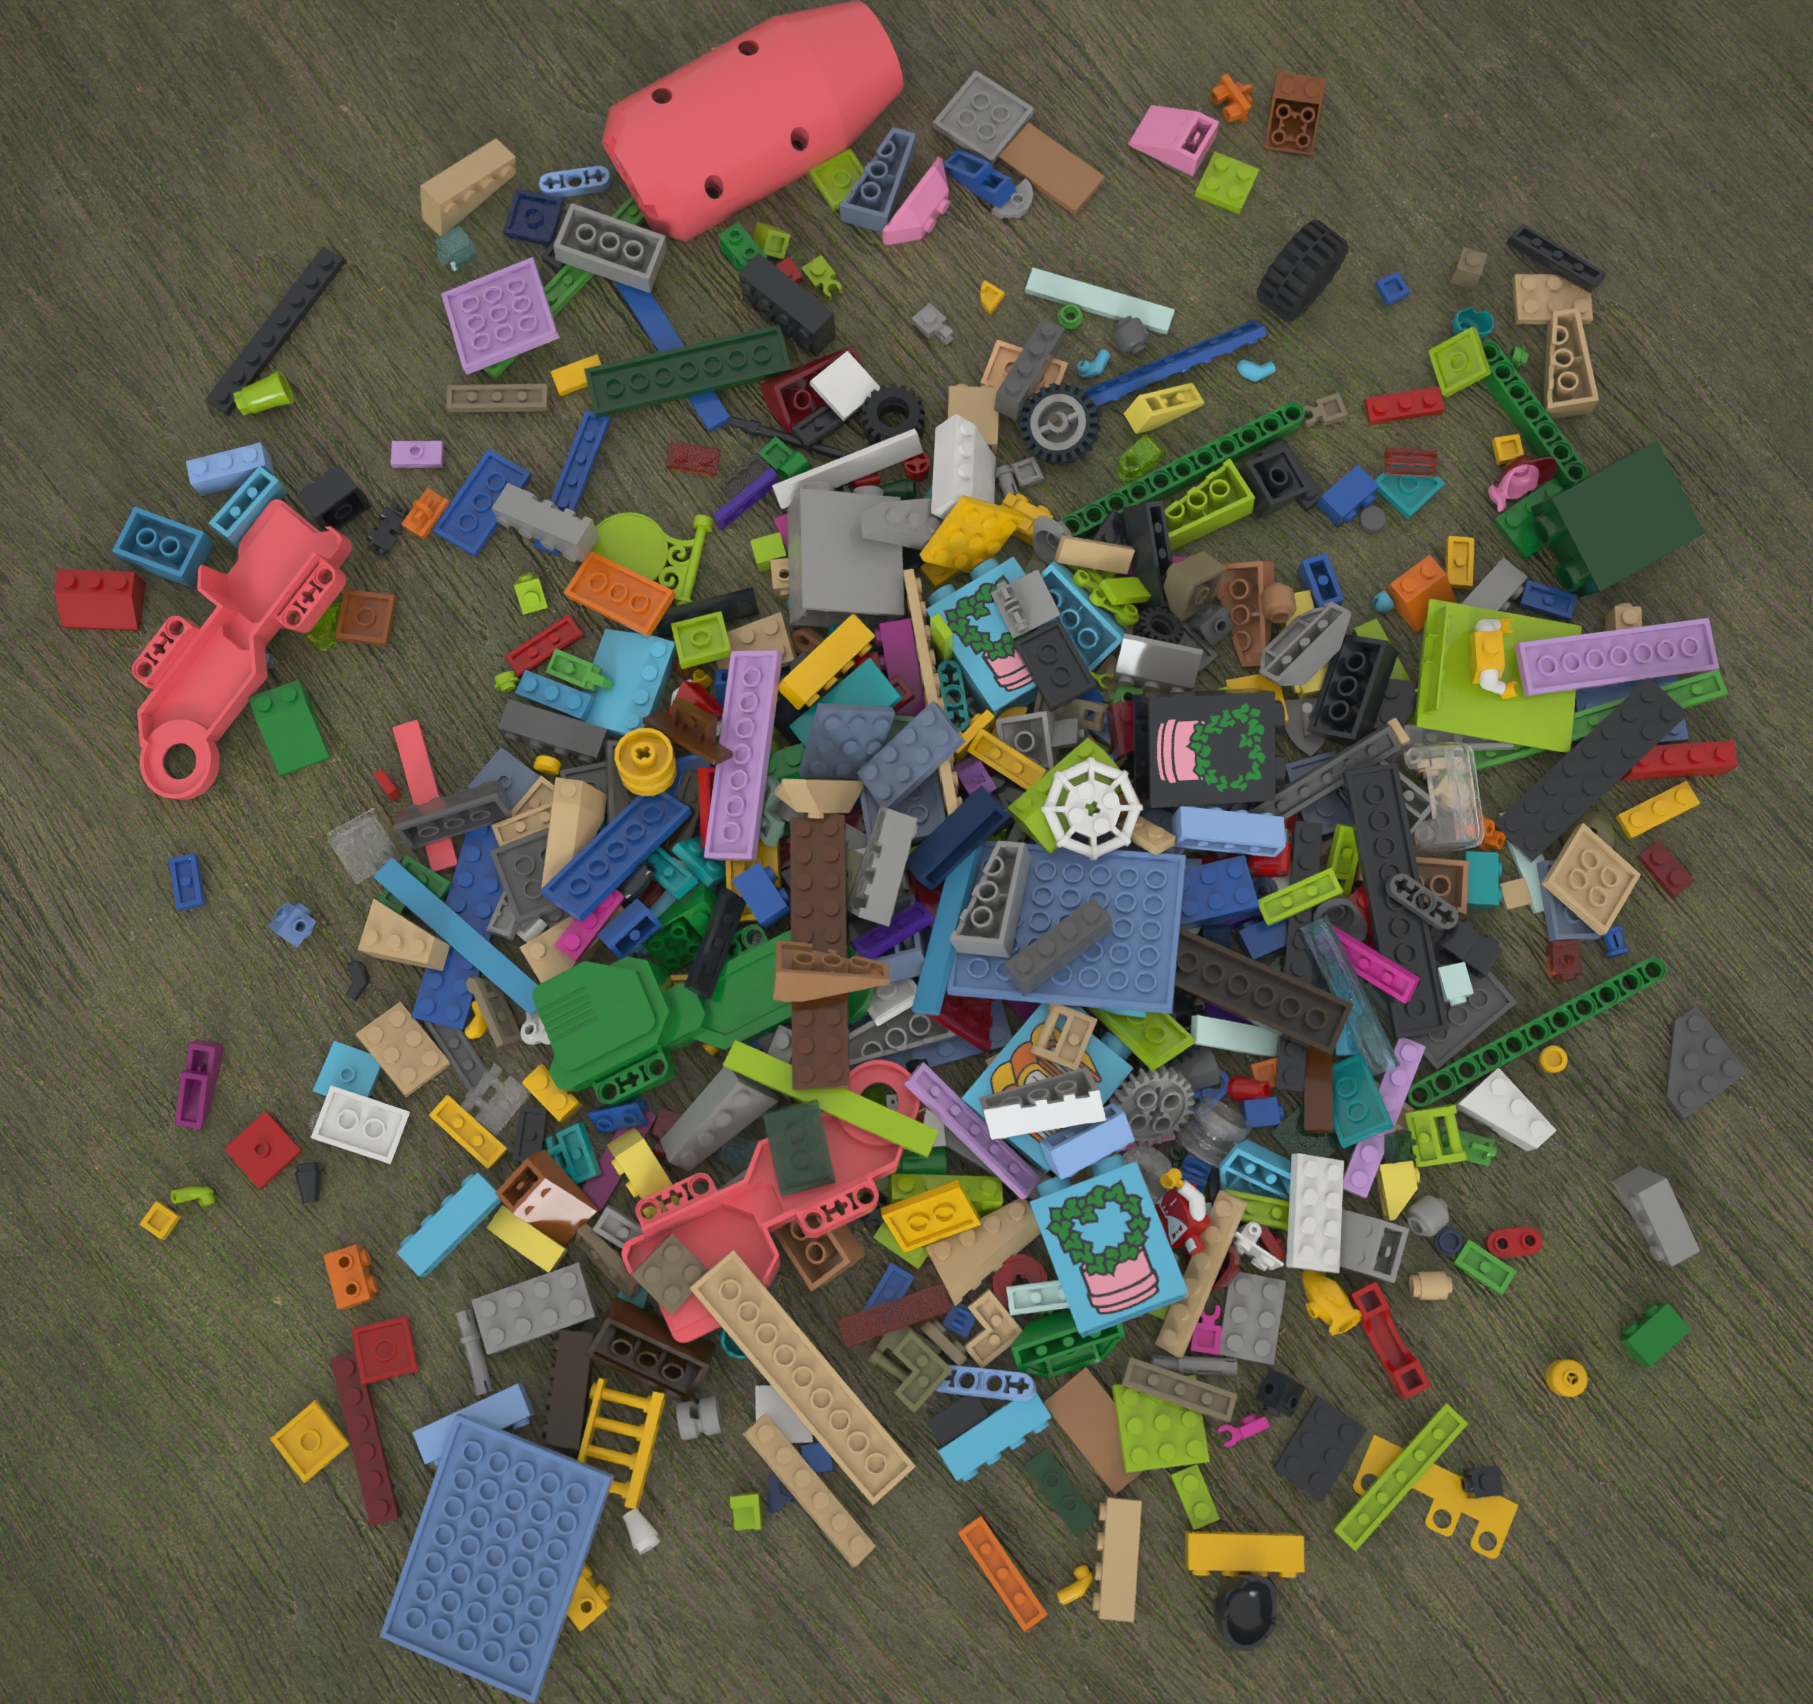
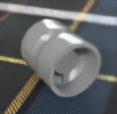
[676,1396,722,1441]

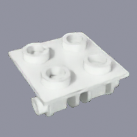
[1232,1222,1284,1271]

